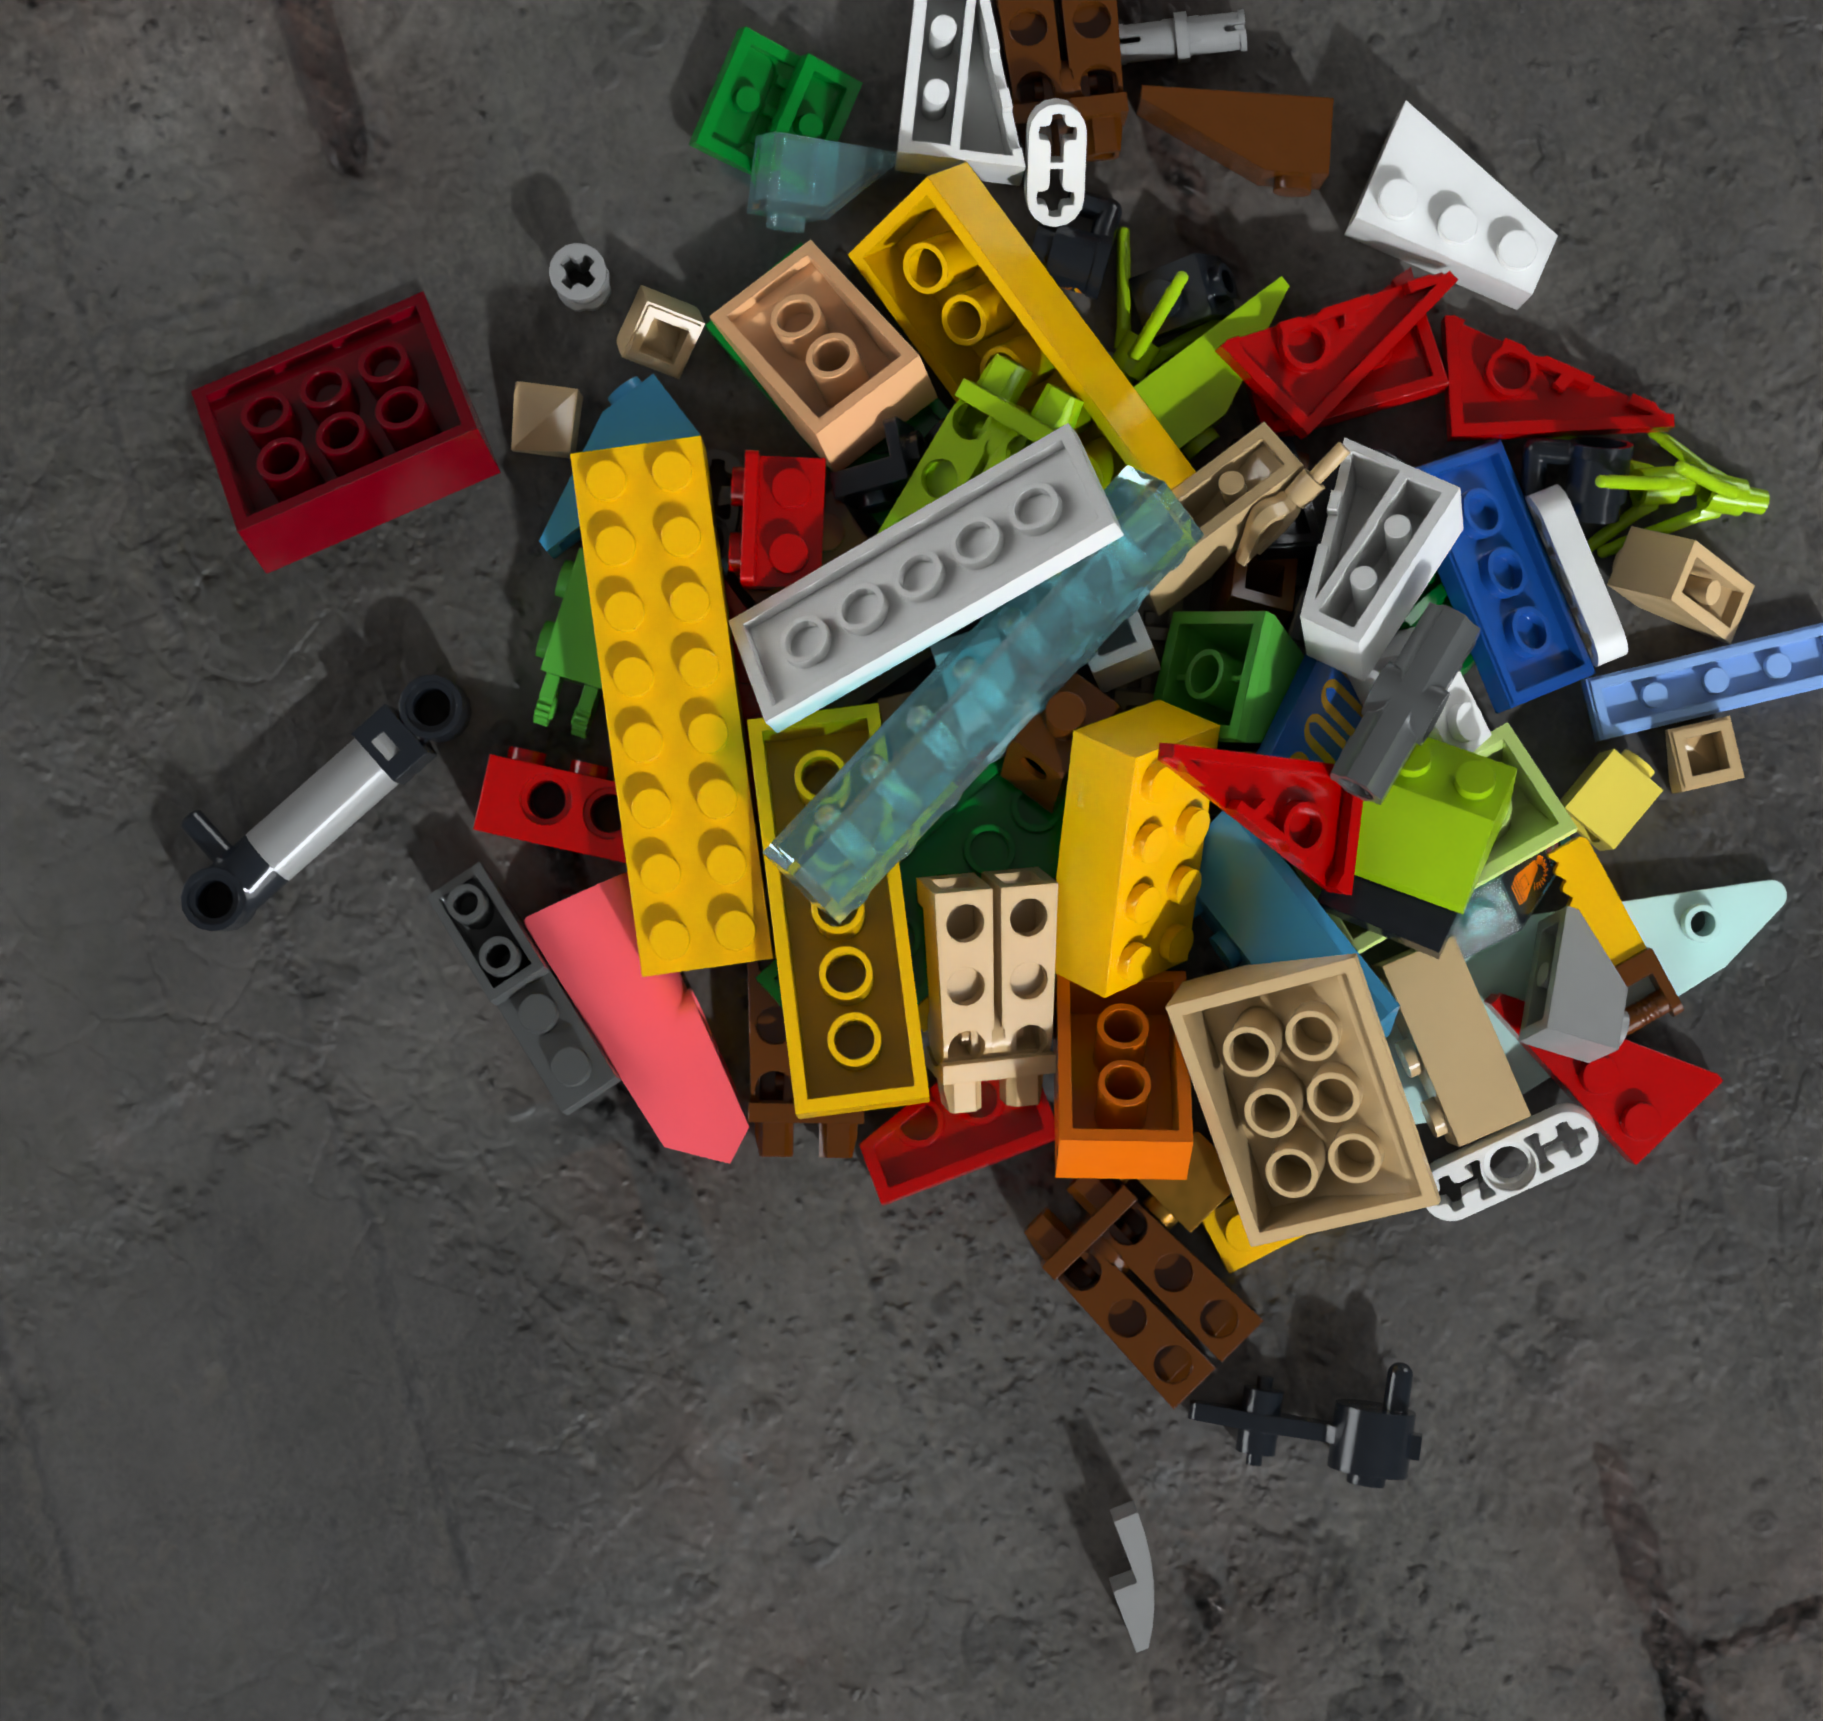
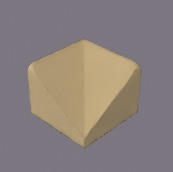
[616,285,705,379]
[511,381,583,459]
[1665,715,1745,794]

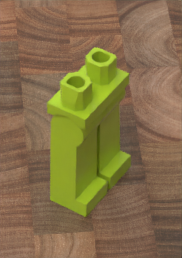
[877,354,1084,534]

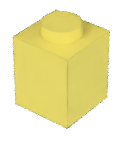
[1560,749,1663,851]

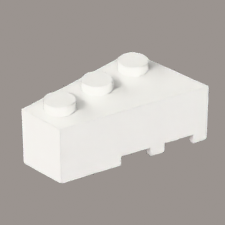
[895,0,1026,186]
[1344,100,1558,310]
[1300,437,1464,682]

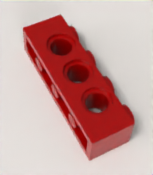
[473,746,626,863]

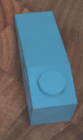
[539,374,701,559]

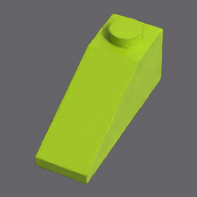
[1134,276,1289,460]

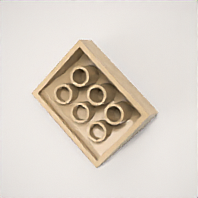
[1166,953,1441,1247]

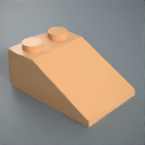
[709,239,938,472]

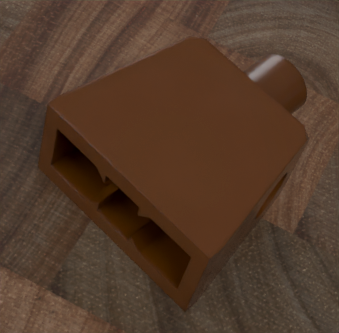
[1001,667,1124,814]

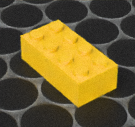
[1055,699,1220,998]

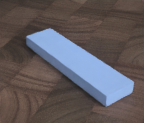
[1581,623,1823,742]

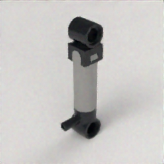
[180,674,472,931]

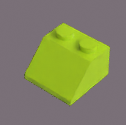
[1354,737,1518,914]

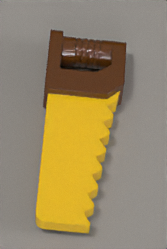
[1546,836,1684,1037]

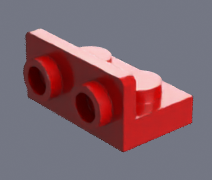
[728,450,826,590]

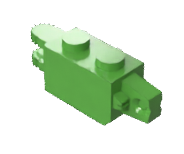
[533,547,603,739]

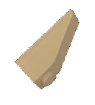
[1110,422,1304,616]

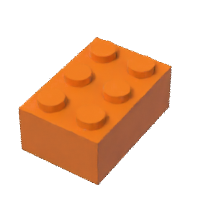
[1053,971,1193,1180]

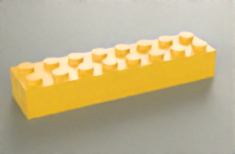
[570,436,776,977]

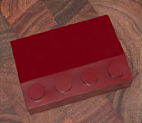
[191,291,501,574]

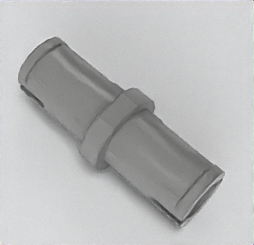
[1119,9,1247,66]

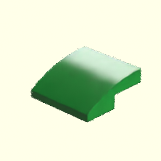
[688,26,863,199]

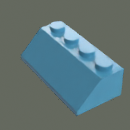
[1193,811,1400,1038]

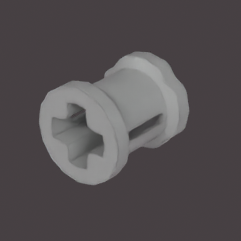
[549,243,612,312]

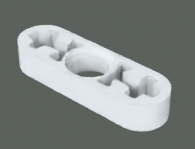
[1525,484,1628,667]
[1426,1103,1599,1221]

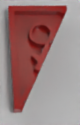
[1215,271,1458,440]
[1441,315,1675,442]
[1157,742,1363,895]
[1483,992,1723,1165]

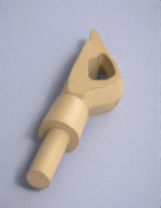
[1235,442,1351,566]

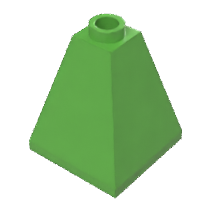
[1152,611,1304,743]

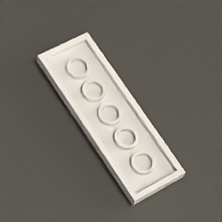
[728,423,1124,733]

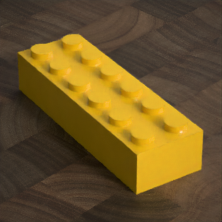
[848,162,1196,528]
[747,703,930,1119]

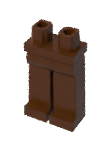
[994,0,1129,162]
[747,958,864,1158]
[1023,1178,1264,1409]

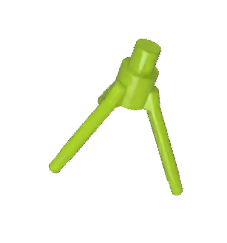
[1112,226,1221,385]
[1597,432,1770,558]
[1546,436,1701,552]

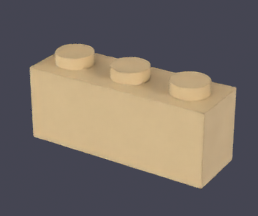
[1371,936,1531,1147]

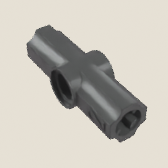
[1330,602,1481,805]

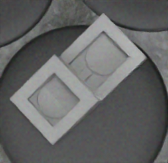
[1109,1501,1154,1653]

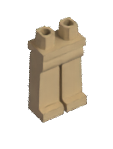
[916,867,1058,1114]

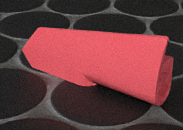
[524,872,750,1164]

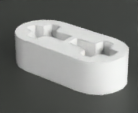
[1024,98,1087,227]

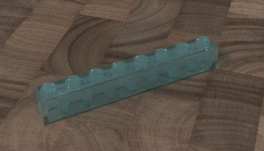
[762,465,1204,924]

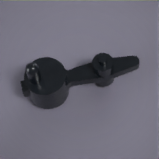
[1188,1362,1422,1488]

